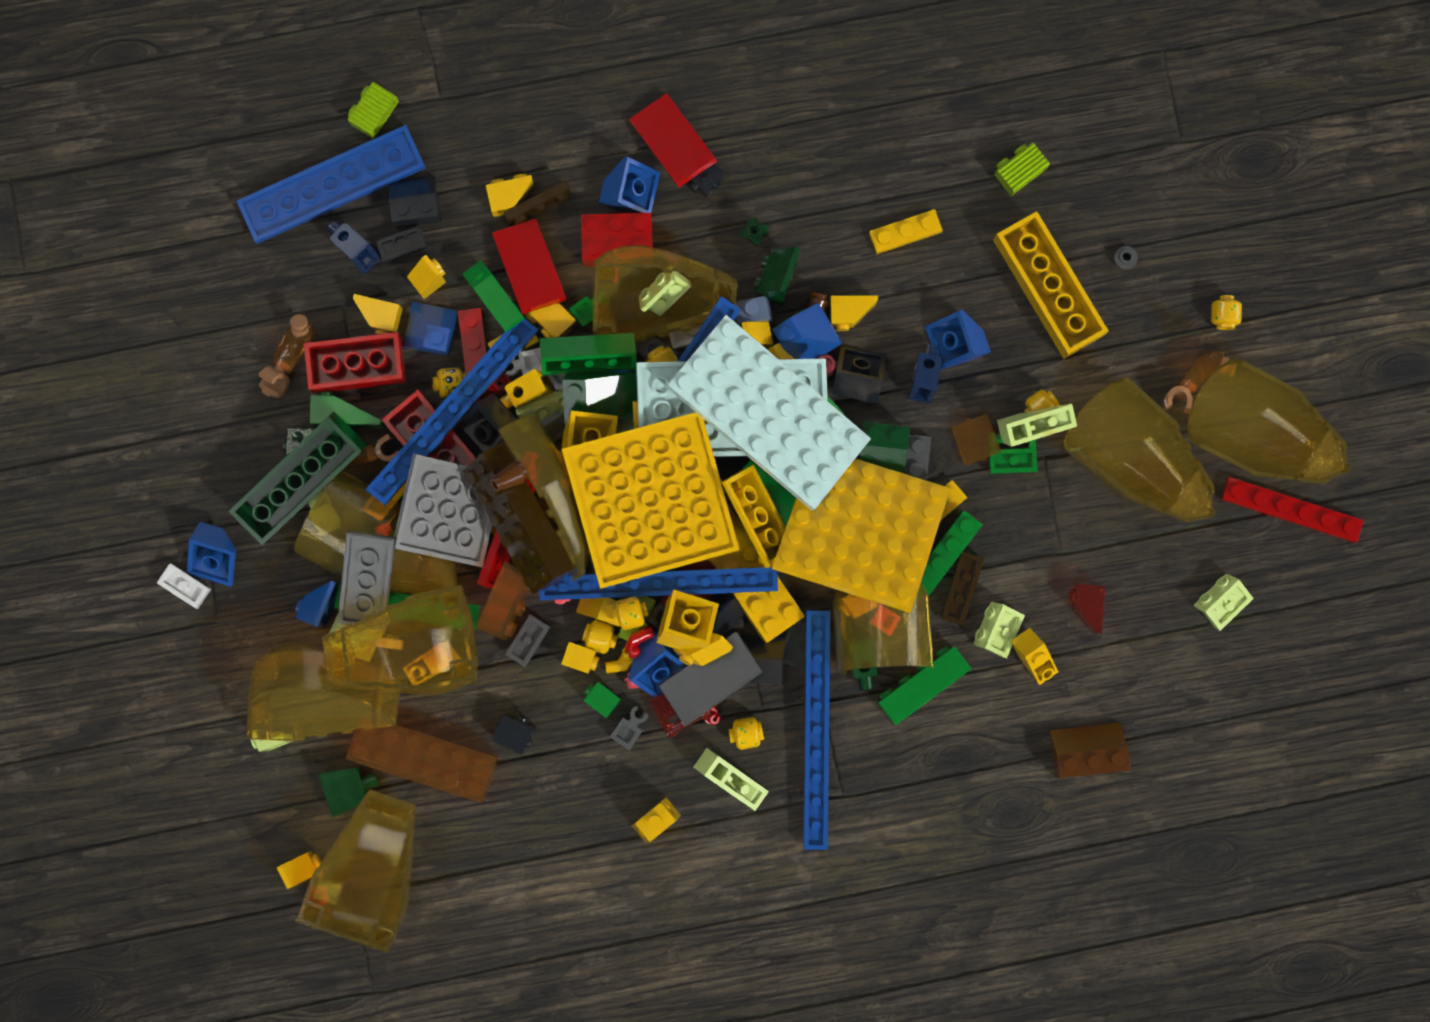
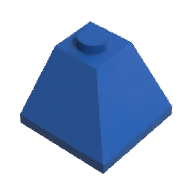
[599,157,660,213]
[403,302,458,356]
[772,303,842,359]
[925,310,991,370]
[187,522,236,587]
[295,581,339,629]
[628,631,688,699]

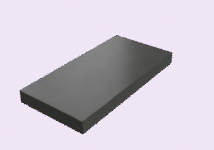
[337,530,396,630]
[659,632,764,726]

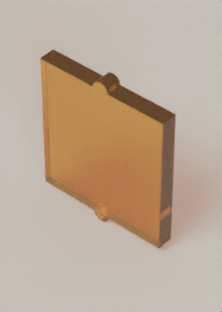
[952,414,1001,466]

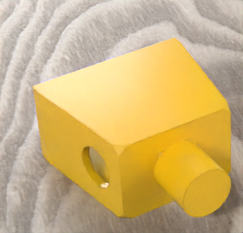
[499,368,555,409]
[631,797,681,844]

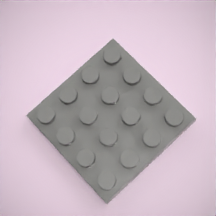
[394,454,492,567]

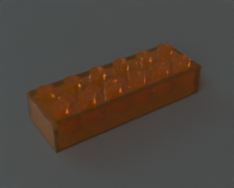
[346,713,499,803]

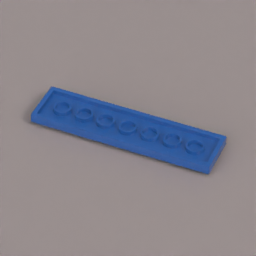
[237,125,426,244]

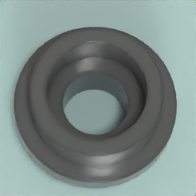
[1114,246,1138,269]

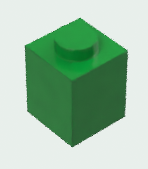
[584,682,621,718]

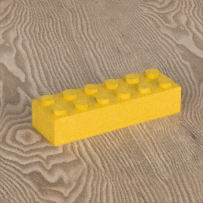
[993,211,1108,359]

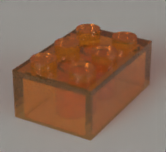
[476,562,531,641]

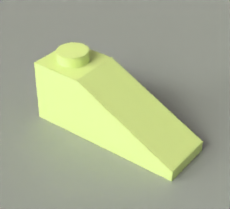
[997,403,1077,447]
[694,748,769,811]

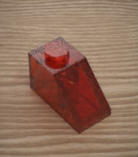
[1068,584,1105,634]

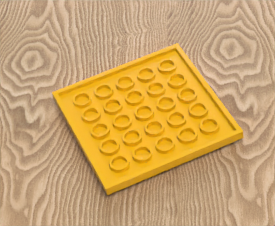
[562,412,739,589]
[772,459,951,613]

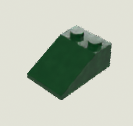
[753,247,800,306]
[562,372,637,425]
[858,422,910,474]

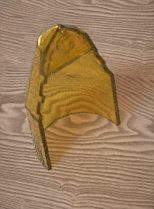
[1187,359,1351,484]
[1063,377,1216,523]
[498,414,590,581]
[294,471,460,599]
[833,582,933,675]

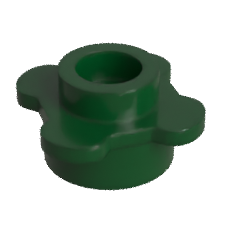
[741,218,768,245]

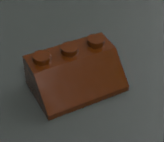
[1049,722,1131,778]

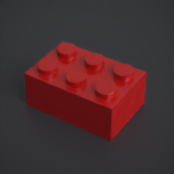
[581,213,653,266]

